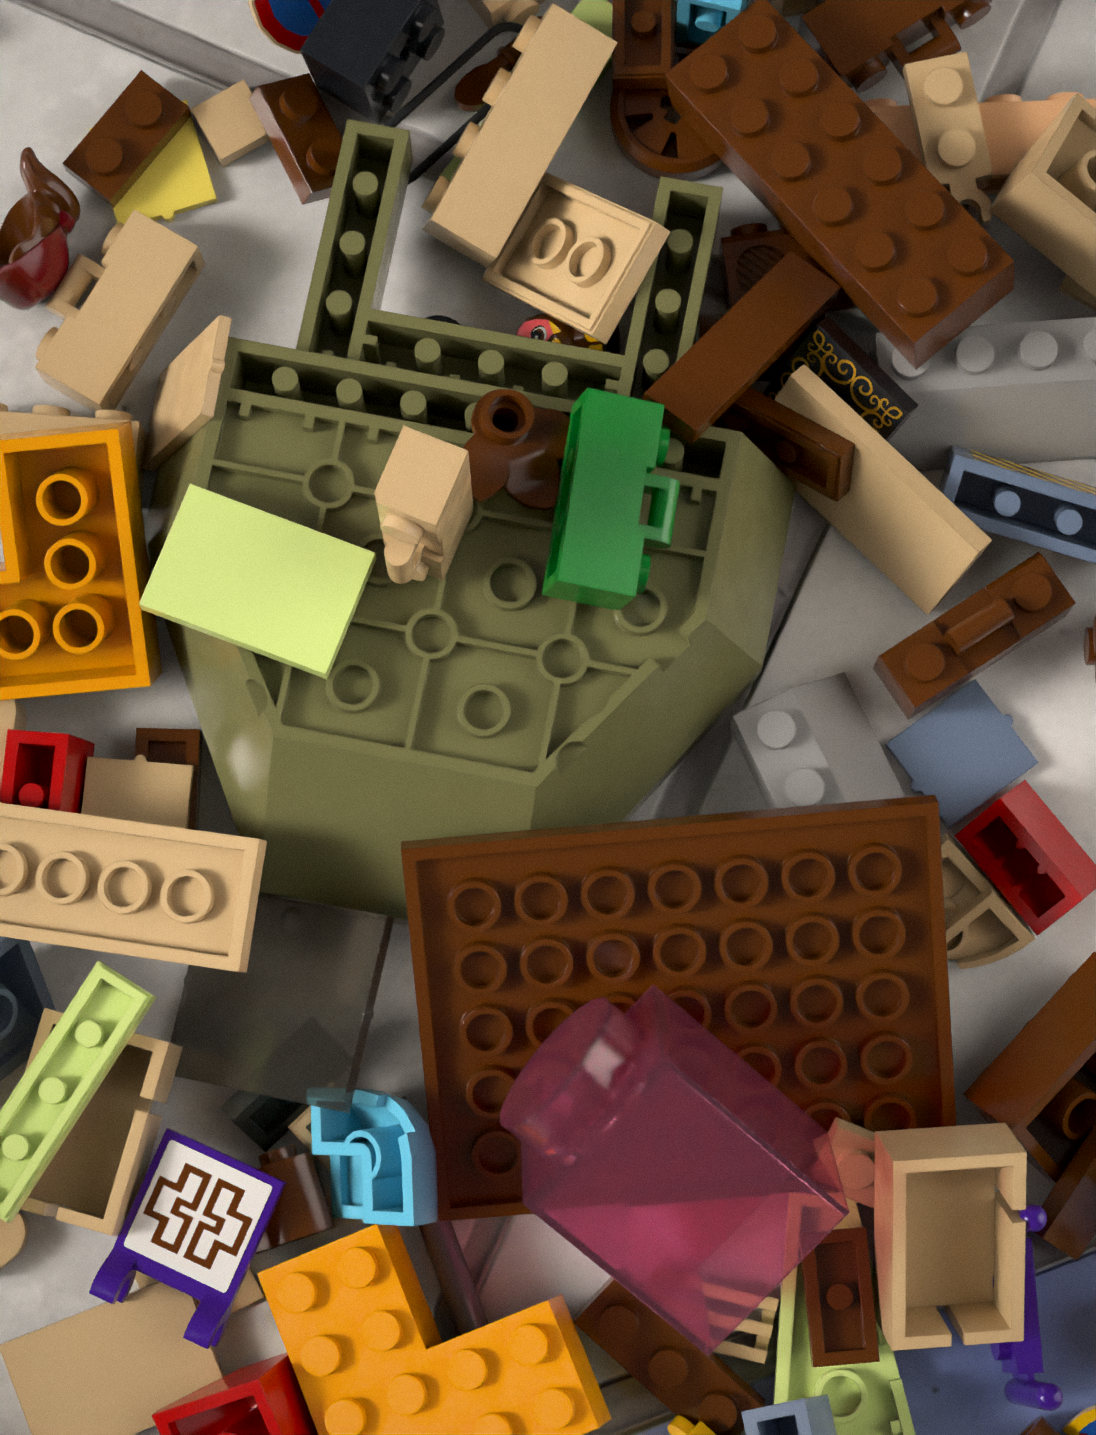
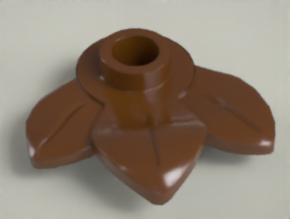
[463,389,570,511]

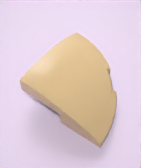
[941,832,1035,969]

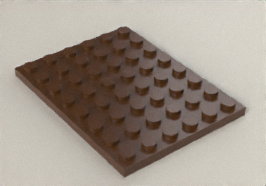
[401,795,957,1222]

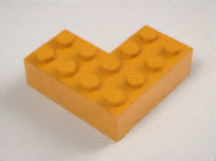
[0,421,163,700]
[257,1224,612,1435]

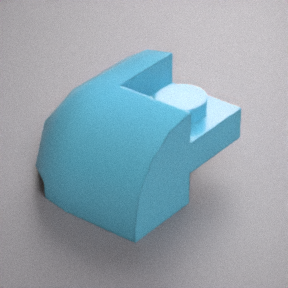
[310,1088,438,1226]

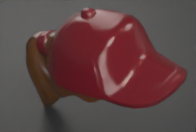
[0,147,81,310]

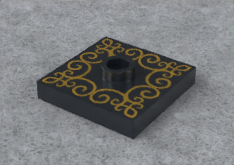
[762,316,919,442]

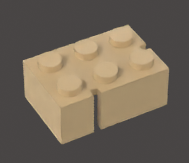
[20,1007,183,1236]
[874,1123,1027,1351]

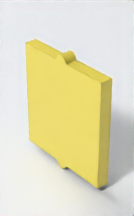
[89,100,218,224]

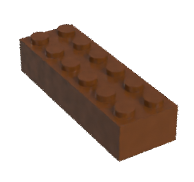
[665,0,1014,370]

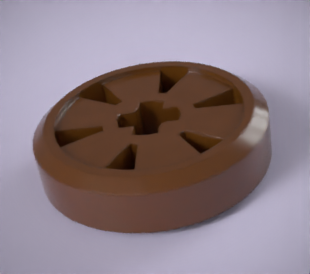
[610,42,724,181]

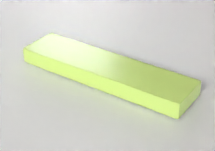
[0,960,157,1223]

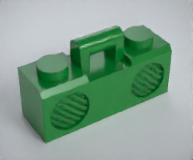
[542,388,680,610]

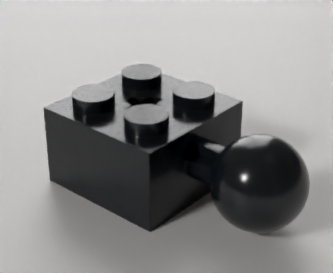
[300,0,445,125]

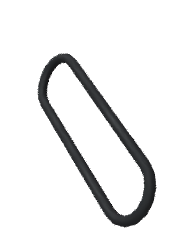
[383,22,523,185]

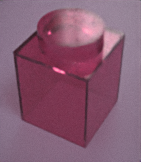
[500,984,850,1356]

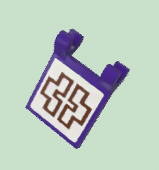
[89,1128,287,1349]

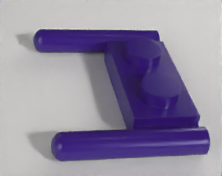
[990,1204,1063,1411]

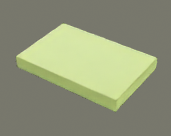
[139,484,377,679]

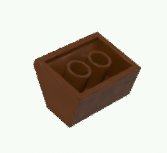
[963,952,1096,1186]

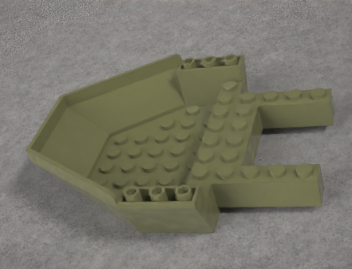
[144,119,796,926]

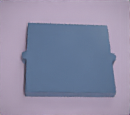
[885,679,1039,829]

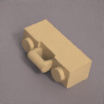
[35,210,206,412]
[374,425,474,584]

